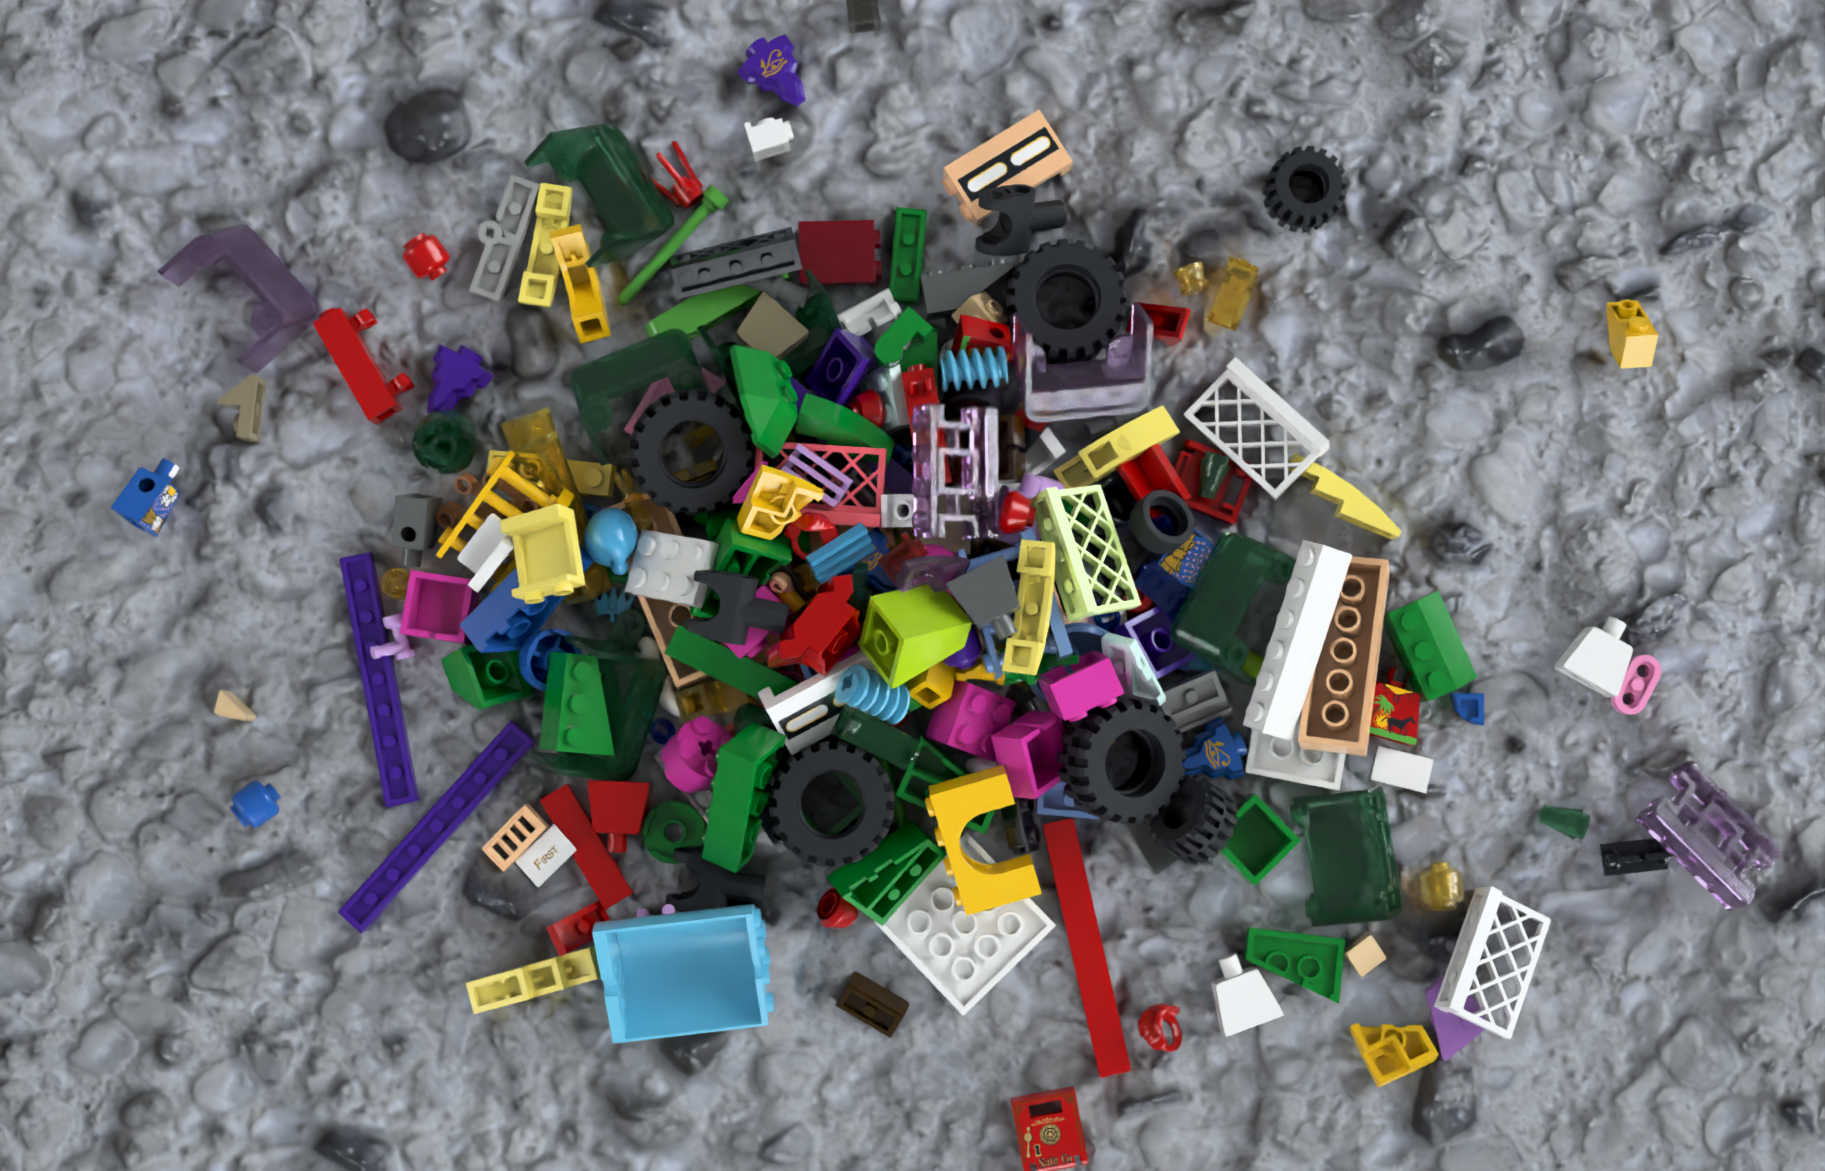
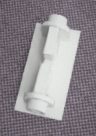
[833,288,902,336]

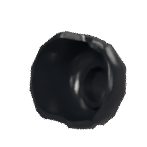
[1092,477,1138,529]

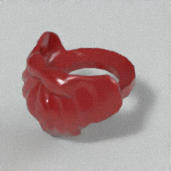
[784,512,838,560]
[1137,1003,1182,1052]

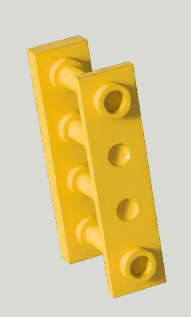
[436,450,575,592]

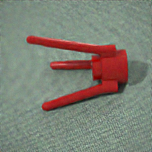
[630,141,703,209]

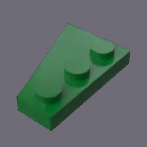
[1244,927,1345,1004]

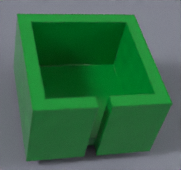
[1218,793,1301,886]

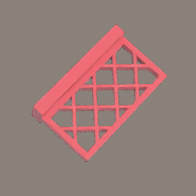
[754,442,887,527]

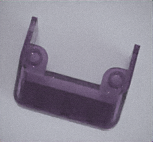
[158,224,321,374]
[1013,303,1153,422]

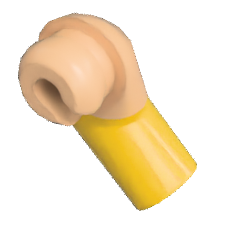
[769,572,805,613]

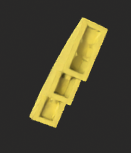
[1288,453,1401,540]
[466,946,601,1014]

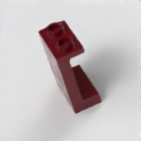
[798,220,882,290]

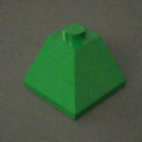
[441,645,534,710]

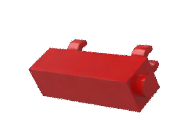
[312,307,415,425]
[901,364,953,491]

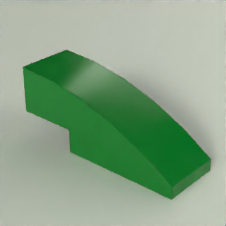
[796,393,895,466]

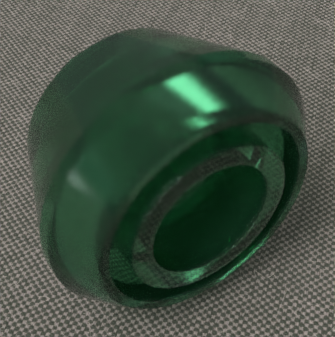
[733,703,775,736]

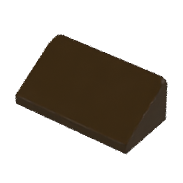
[835,972,909,1038]

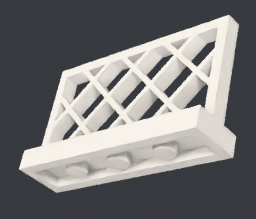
[1183,357,1330,500]
[1434,886,1551,1039]

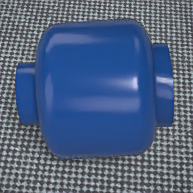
[229,781,281,828]

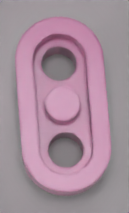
[1611,655,1661,715]

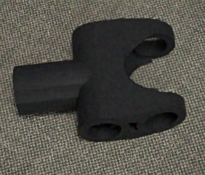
[975,184,1067,256]
[684,570,789,645]
[665,846,766,912]

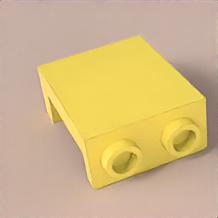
[500,504,585,604]

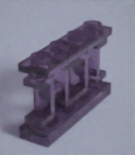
[911,403,999,541]
[1636,761,1784,911]

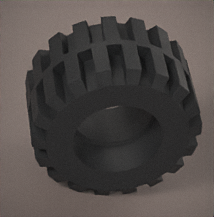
[1263,146,1348,233]
[1149,774,1238,865]

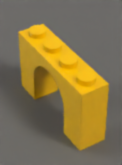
[925,764,1042,916]

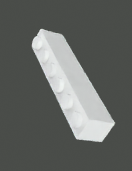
[1243,540,1352,741]

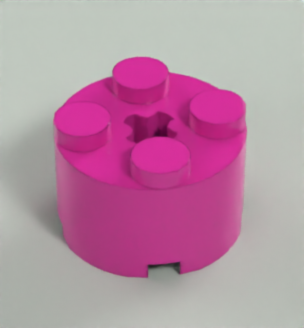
[661,716,733,793]

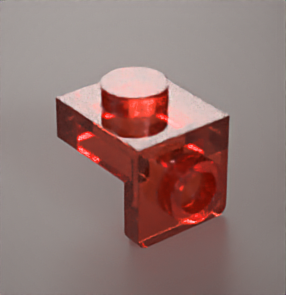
[877,532,930,589]

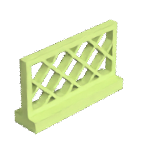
[1030,484,1141,623]

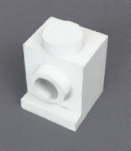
[744,118,794,162]
[881,494,933,527]

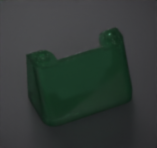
[1290,786,1402,927]

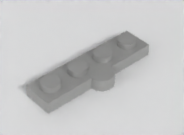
[469,175,540,304]

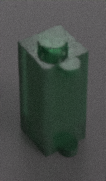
[830,704,921,770]

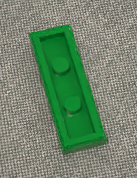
[889,207,927,304]

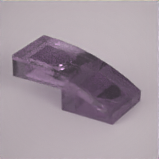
[895,555,971,593]

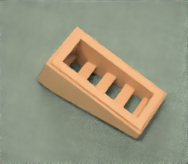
[482,804,551,872]

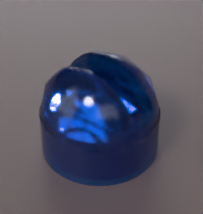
[1093,611,1121,631]
[649,717,676,744]

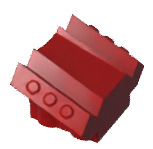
[766,574,862,677]

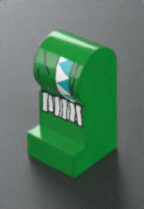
[875,306,933,369]

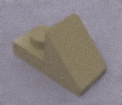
[216,375,267,443]

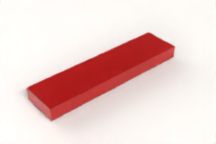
[540,783,634,910]

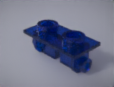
[1134,559,1200,624]

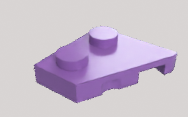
[1424,973,1485,1062]

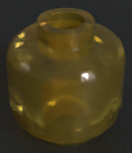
[1420,862,1464,911]

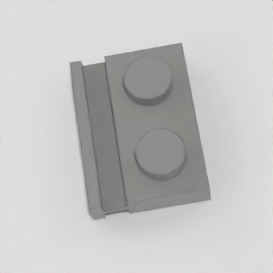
[1160,668,1232,733]

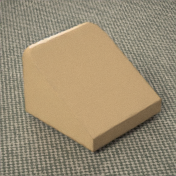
[214,690,256,722]
[1344,932,1386,978]

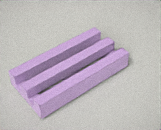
[781,443,854,508]

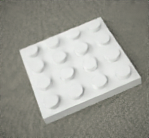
[874,832,1056,1016]

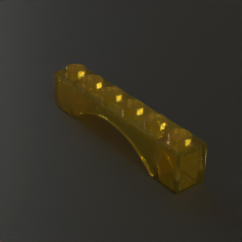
[501,407,613,605]

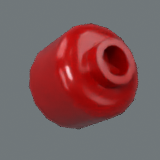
[402,232,450,281]

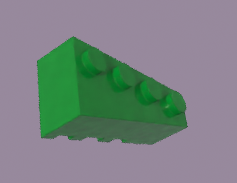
[702,722,787,873]

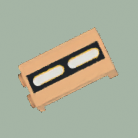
[941,109,1073,227]

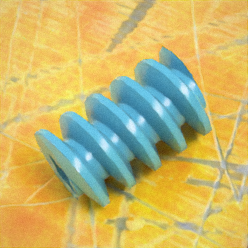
[940,346,1008,392]
[835,664,910,724]

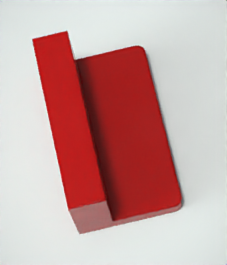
[1117,444,1191,520]

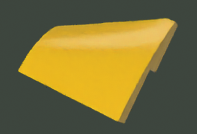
[737,464,824,540]
[1349,1023,1439,1088]

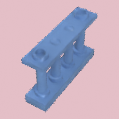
[953,528,1073,680]

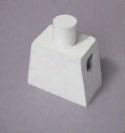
[1554,617,1633,697]
[1211,953,1284,1037]

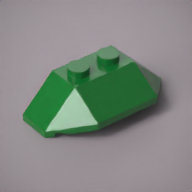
[729,345,799,459]

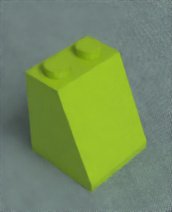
[858,580,972,689]

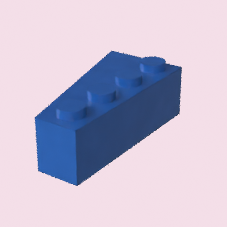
[459,542,594,653]

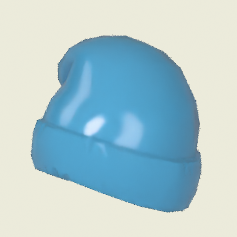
[583,507,639,575]

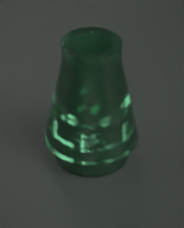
[1197,451,1231,500]
[1538,804,1590,840]

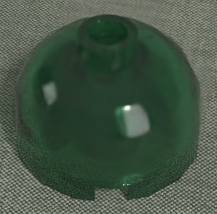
[412,409,478,474]

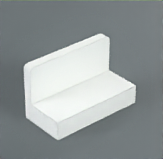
[457,513,514,593]

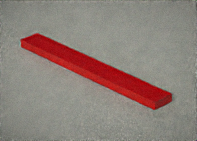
[1041,817,1132,1078]

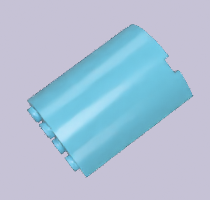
[592,904,774,1044]

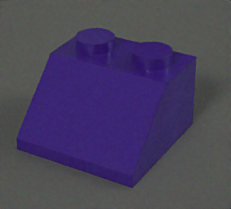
[805,327,876,407]
[1109,600,1199,679]

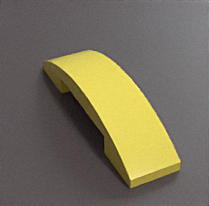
[518,183,572,308]
[1002,539,1055,675]

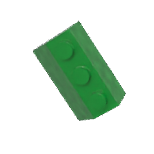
[1383,591,1478,703]

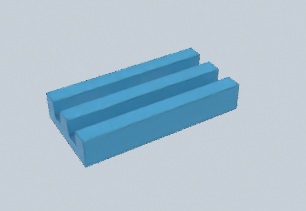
[805,523,876,585]

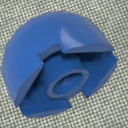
[518,628,584,691]

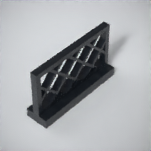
[669,227,802,299]

